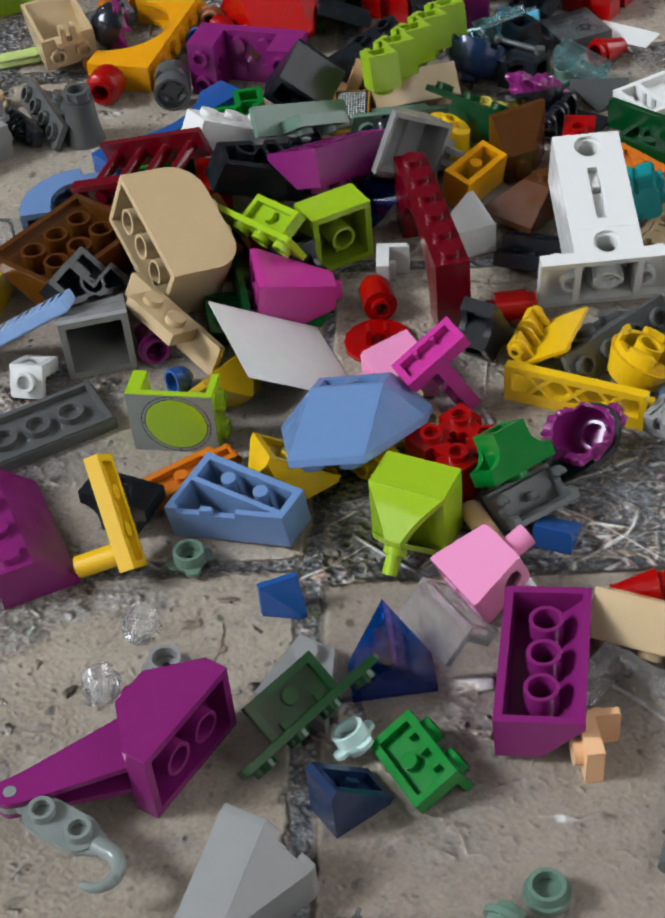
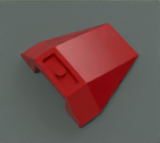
[220,0,317,38]

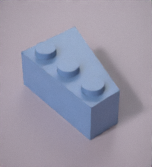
[164,452,311,547]

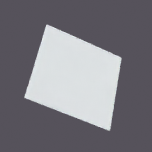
[208,301,347,390]

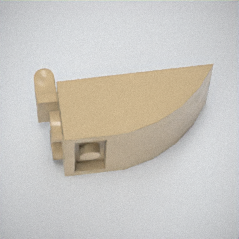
[20,0,98,71]

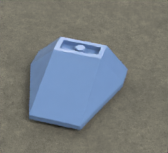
[281,372,433,472]

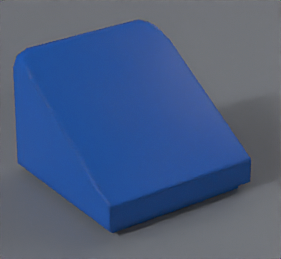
[533,515,582,555]

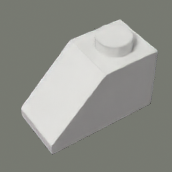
[450,191,496,257]

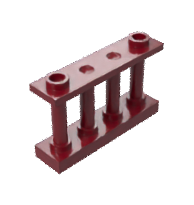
[70,127,213,207]

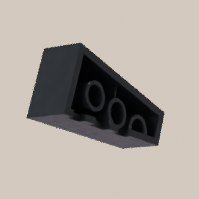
[205,137,333,202]

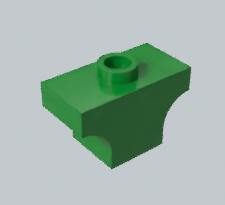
[470,419,556,488]

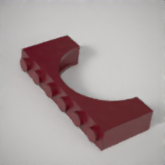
[393,152,471,328]

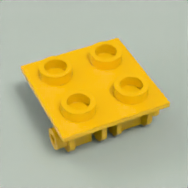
[507,305,589,365]

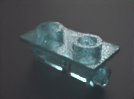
[550,36,614,79]

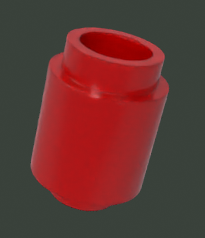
[358,274,397,319]
[486,288,538,325]

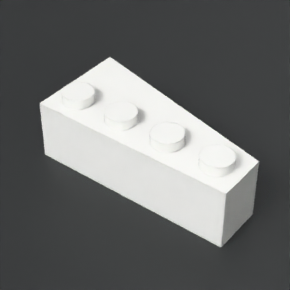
[181,106,311,158]

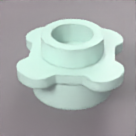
[331,716,375,761]

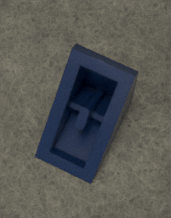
[305,762,395,838]

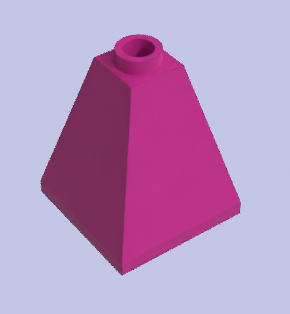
[250,248,343,324]

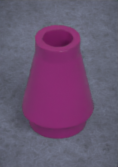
[134,323,171,364]

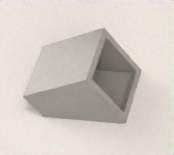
[56,293,138,380]

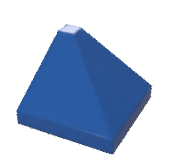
[257,572,308,619]

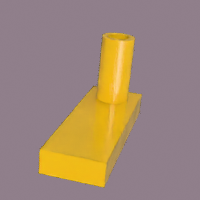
[73,453,148,579]

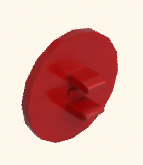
[344,319,412,362]

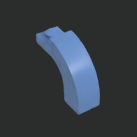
[20,168,100,230]

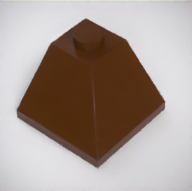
[489,98,545,185]
[484,167,555,233]

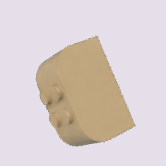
[109,167,236,313]

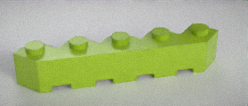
[360,0,468,96]

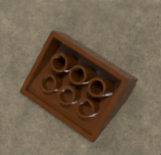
[0,193,134,306]

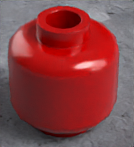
[87,64,126,106]

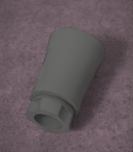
[61,82,106,150]

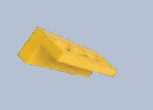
[504,359,656,432]

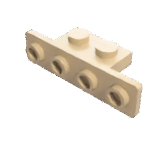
[124,272,225,375]

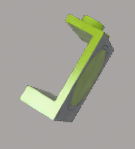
[124,370,232,452]

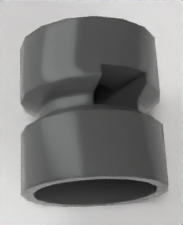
[154,59,191,111]

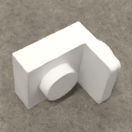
[376,243,410,282]
[9,355,59,400]

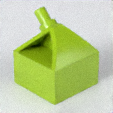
[294,183,374,271]
[368,450,463,577]

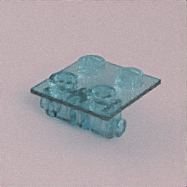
[468,4,536,44]

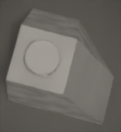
[175,803,319,918]

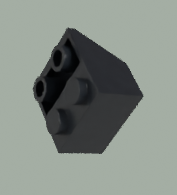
[263,38,346,104]

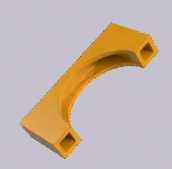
[86,0,207,93]

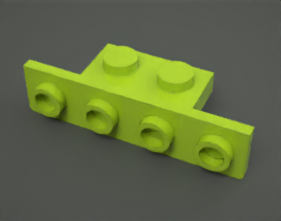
[217,194,307,261]

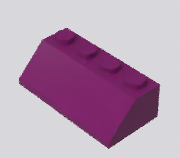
[267,128,385,194]
[0,469,81,610]
[492,586,592,757]

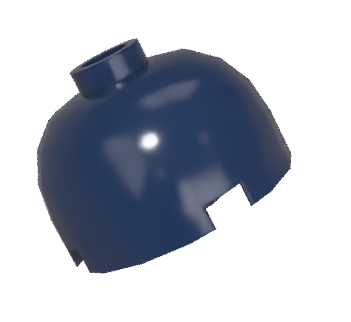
[448,34,506,83]

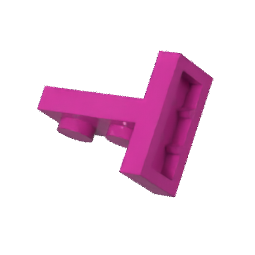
[391,316,482,410]

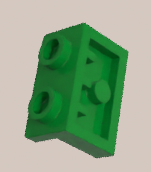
[370,709,474,814]

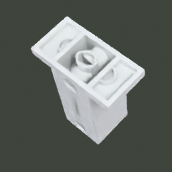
[536,130,665,308]

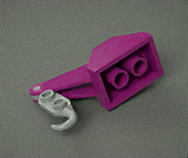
[0,657,237,893]

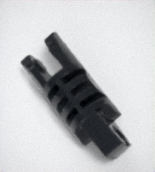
[5,106,44,147]

